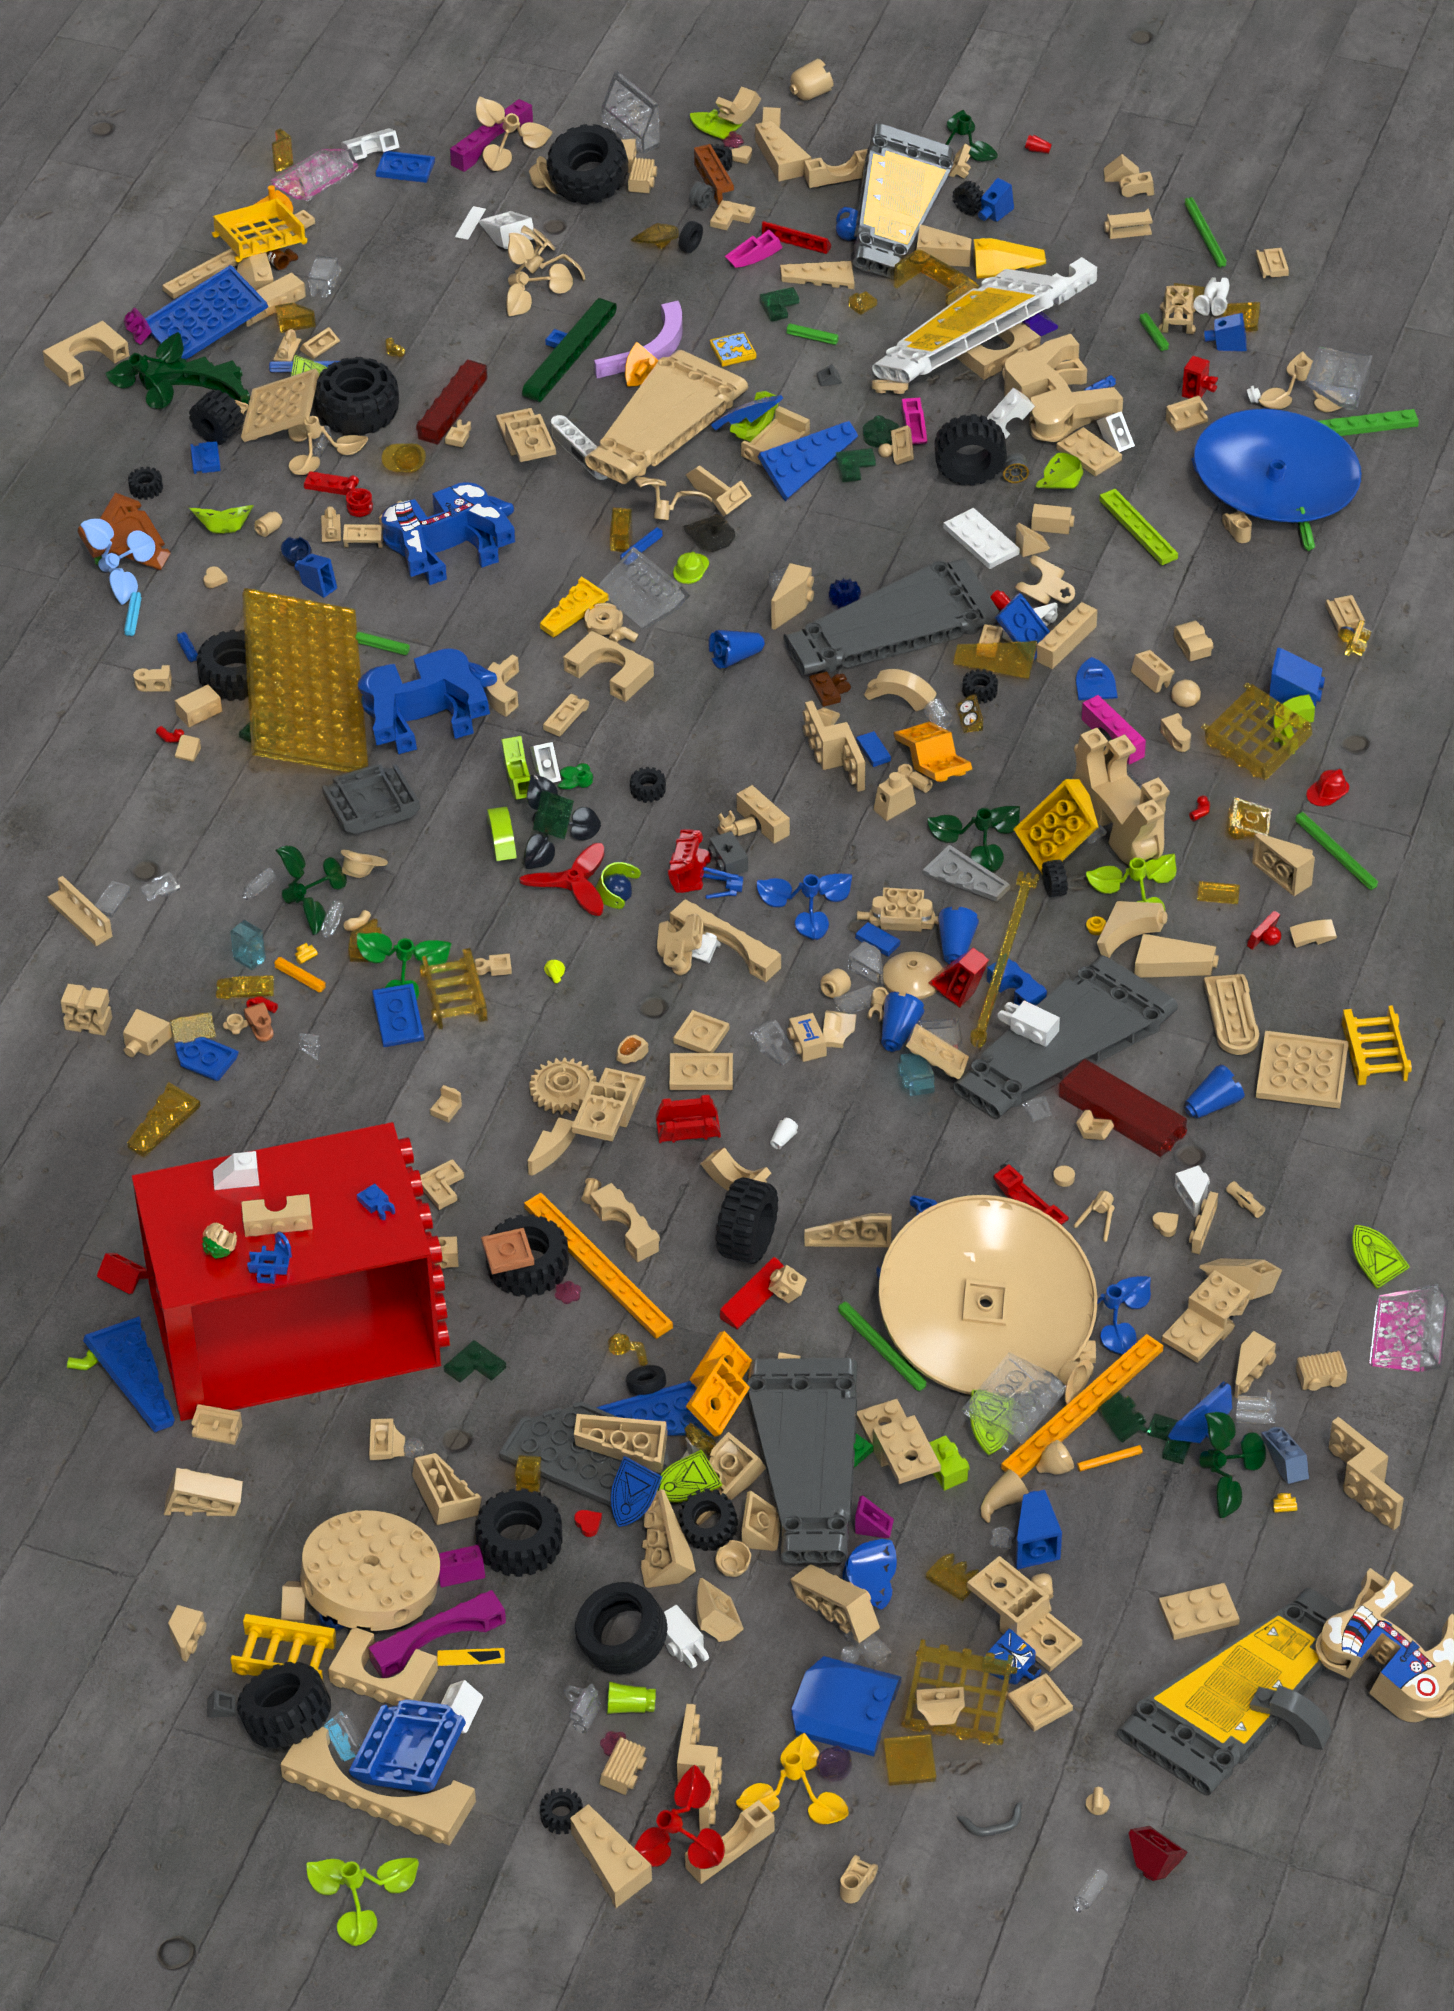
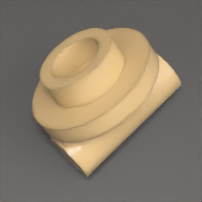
[1086,1787,1110,1815]

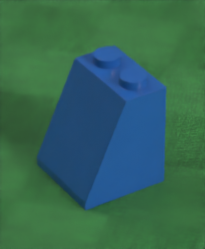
[1269,648,1325,708]
[1016,1490,1062,1570]

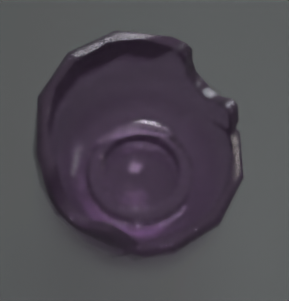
[816,1745,852,1781]

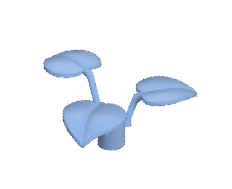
[80,519,155,605]

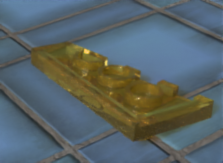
[953,641,1038,679]
[127,1082,201,1157]

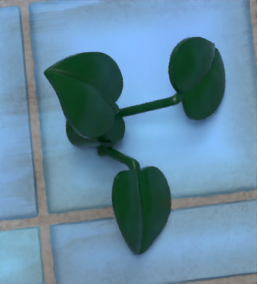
[933,110,998,161]
[105,332,184,409]
[927,806,1020,872]
[275,845,347,935]
[1199,1412,1266,1518]

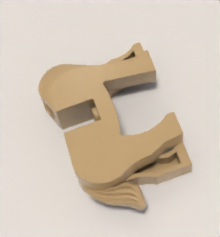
[1002,334,1123,442]
[1072,728,1170,866]

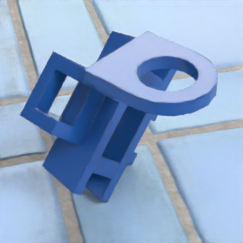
[247,1232,292,1284]

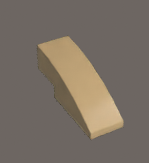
[528,1117,575,1176]

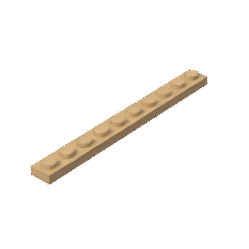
[162,210,315,299]

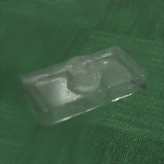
[834,985,874,1014]

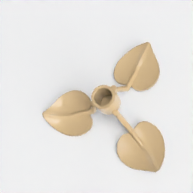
[476,97,552,171]
[521,225,585,281]
[507,233,573,316]
[1259,351,1347,412]
[288,416,368,475]
[634,477,712,520]

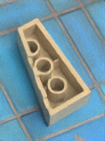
[755,121,811,181]
[574,1414,668,1474]
[790,1564,880,1643]

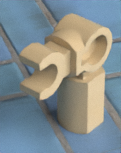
[886,764,933,793]
[717,810,757,836]
[867,987,905,1022]

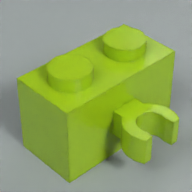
[929,1435,970,1491]

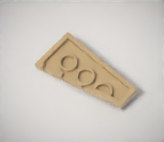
[780,261,854,289]

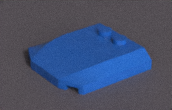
[791,1656,902,1757]
[349,1699,466,1793]

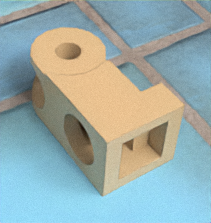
[1119,171,1154,197]
[133,665,172,692]
[1160,713,1191,752]

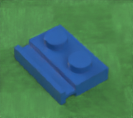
[190,441,221,474]

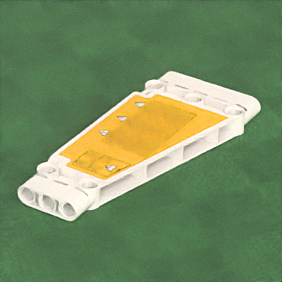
[872,269,1067,383]

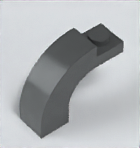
[1250,1686,1332,1750]

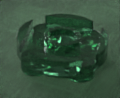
[862,415,899,448]

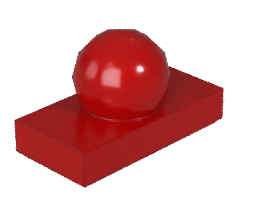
[1247,911,1281,950]

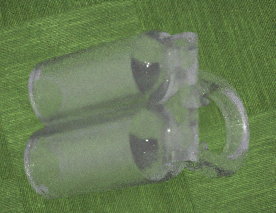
[1236,1388,1277,1425]
[563,1683,601,1733]

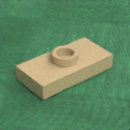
[976,624,1003,658]

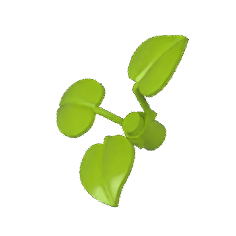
[1086,854,1177,911]
[307,1858,419,1946]

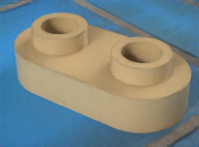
[872,380,909,394]

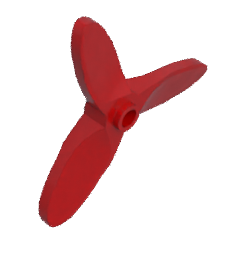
[519,843,604,916]

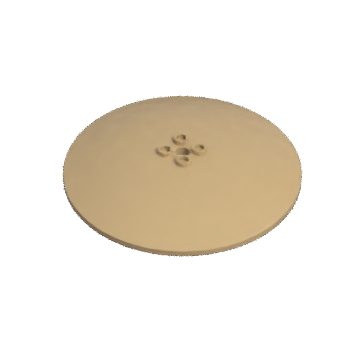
[878,1195,1097,1397]

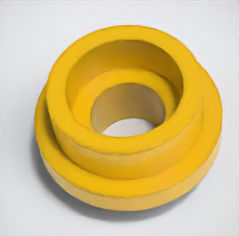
[1086,916,1106,935]

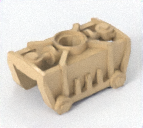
[1159,286,1196,334]

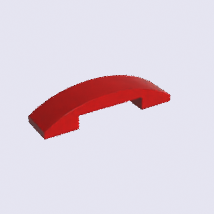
[993,1164,1069,1225]

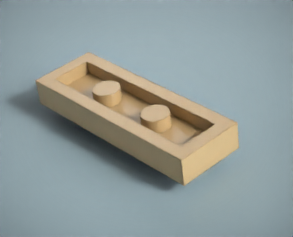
[1189,1191,1218,1254]

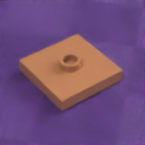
[481,1228,534,1274]

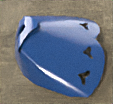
[843,1539,897,1609]

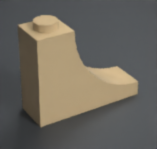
[1097,901,1167,958]

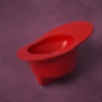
[1306,769,1349,807]

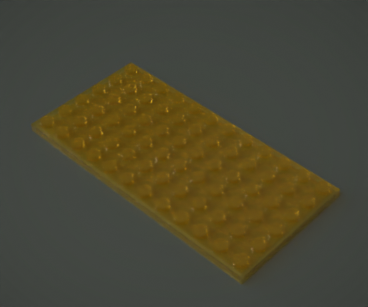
[242,588,368,772]

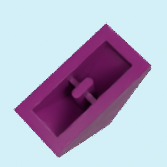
[855,1495,894,1538]

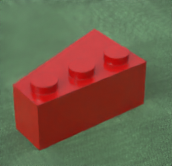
[928,948,989,1008]

